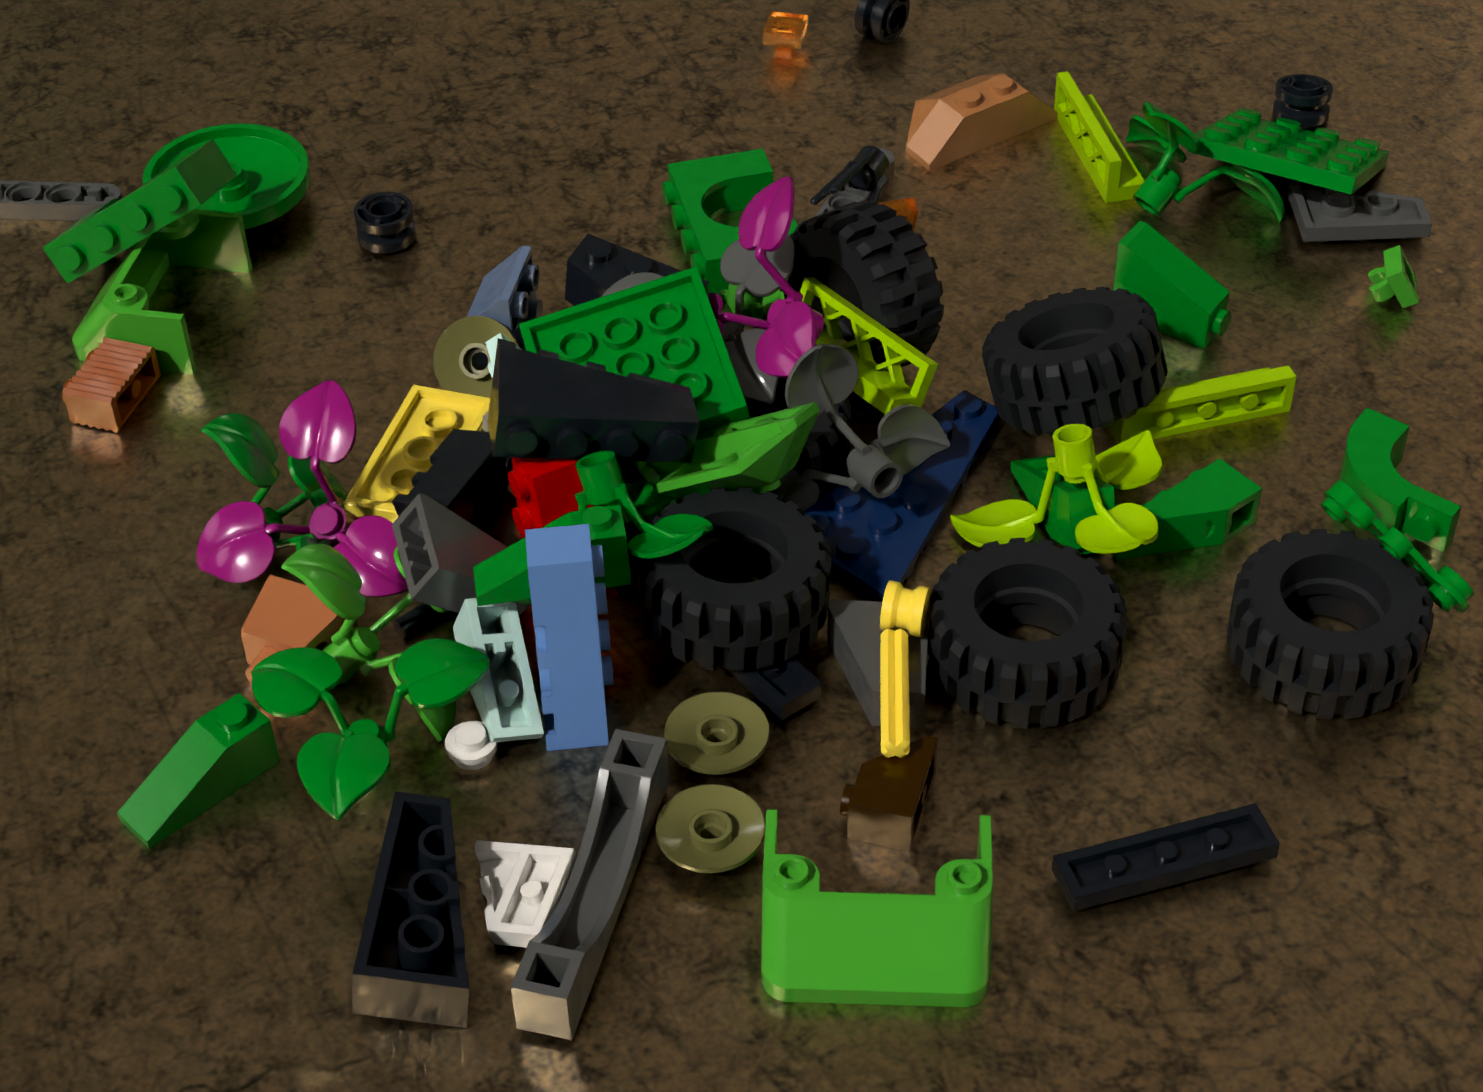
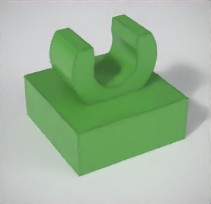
[1368,245,1419,309]

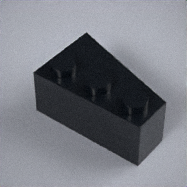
[565,234,709,306]
[392,429,513,534]

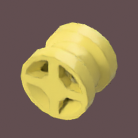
[880,580,931,637]

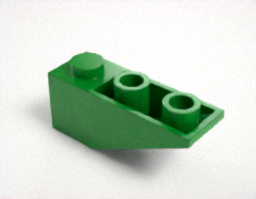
[1112,458,1262,560]

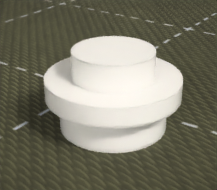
[445,721,498,770]

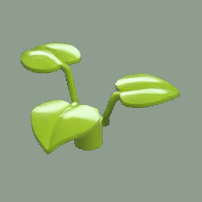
[950,424,1163,554]

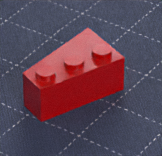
[508,458,618,600]

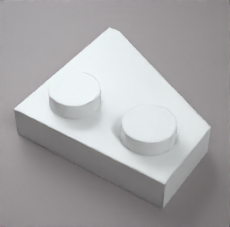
[474,840,577,948]

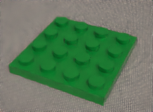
[1187,108,1390,195]
[519,266,750,434]

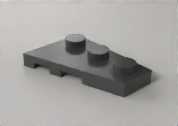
[1287,179,1433,243]

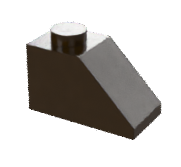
[840,736,938,853]

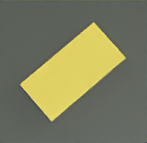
[343,385,490,523]

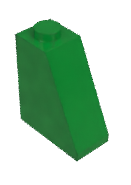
[1113,221,1231,349]

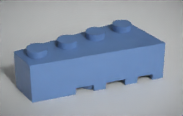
[525,524,614,751]

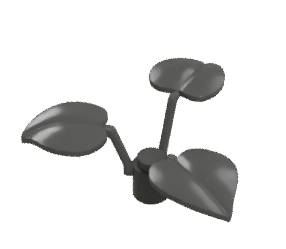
[601,234,795,405]
[762,344,950,511]

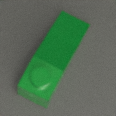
[1011,455,1115,554]
[473,505,632,606]
[117,693,280,849]

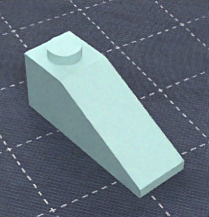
[453,598,544,743]

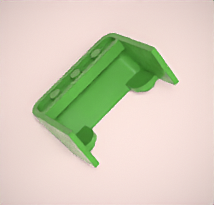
[72,209,252,375]
[761,809,993,1007]

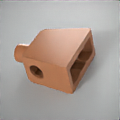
[241,574,358,683]

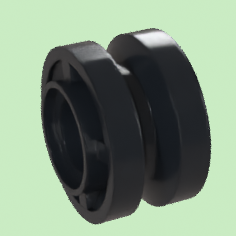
[855,0,910,44]
[1272,74,1333,127]
[354,191,416,254]

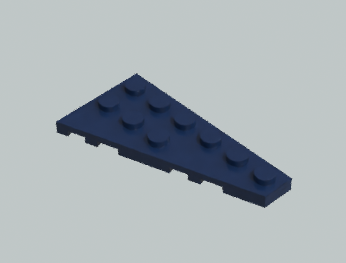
[804,390,1000,602]

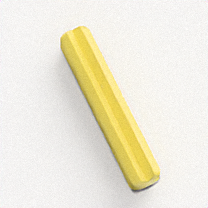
[880,628,910,758]

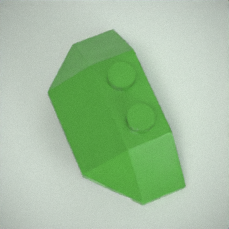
[634,402,819,500]

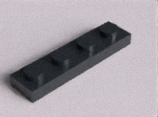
[1051,803,1280,912]

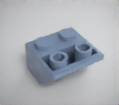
[467,245,543,367]

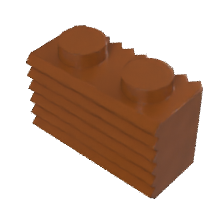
[62,337,161,433]

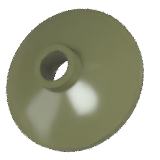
[433,316,519,398]
[664,692,769,775]
[656,784,765,873]

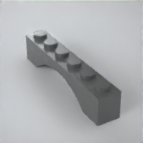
[510,729,670,1040]

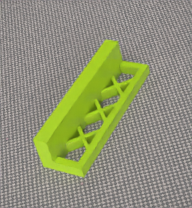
[1054,71,1144,203]
[767,277,938,414]
[1109,365,1297,444]

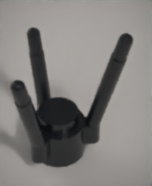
[810,146,889,205]

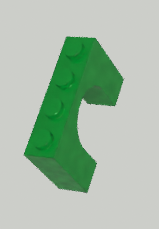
[42,139,237,284]
[662,148,798,294]

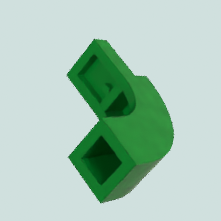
[1339,407,1462,552]

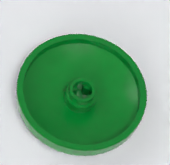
[142,123,311,229]

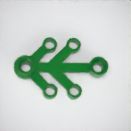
[1320,480,1475,613]

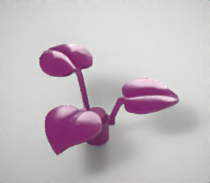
[707,176,824,378]
[197,380,409,597]

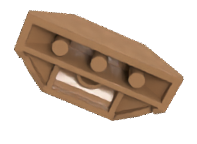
[906,73,1057,171]

